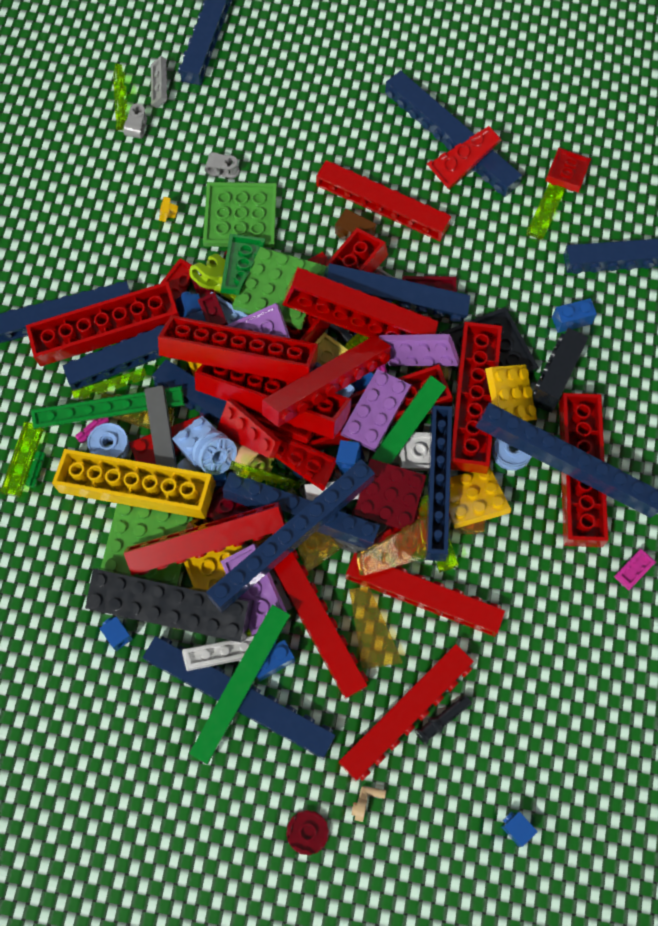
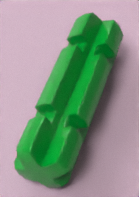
[25,451,46,488]

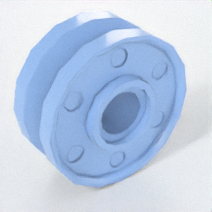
[87,423,130,459]
[192,430,237,475]
[492,438,532,471]

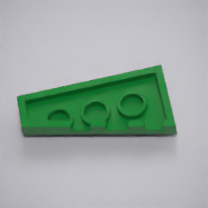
[221,234,265,295]

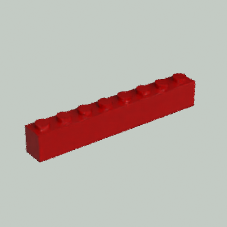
[316,160,451,242]
[262,335,391,427]
[123,501,286,576]
[273,550,368,700]
[345,552,505,637]
[338,644,474,782]

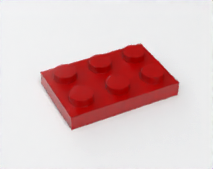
[545,147,591,193]

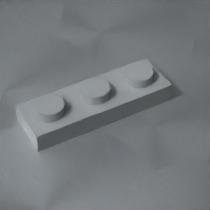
[151,56,167,108]

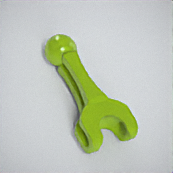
[189,254,250,315]

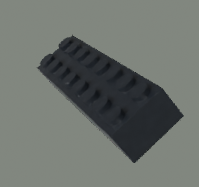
[85,568,254,642]

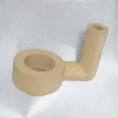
[351,786,386,822]

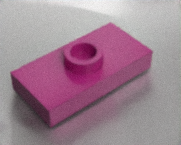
[614,549,656,591]

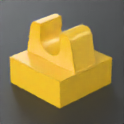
[159,197,178,222]

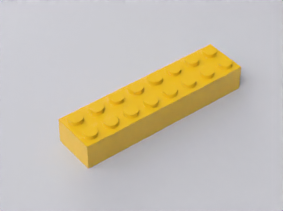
[52,449,216,519]

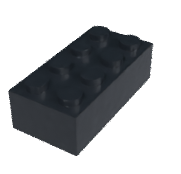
[532,328,589,413]

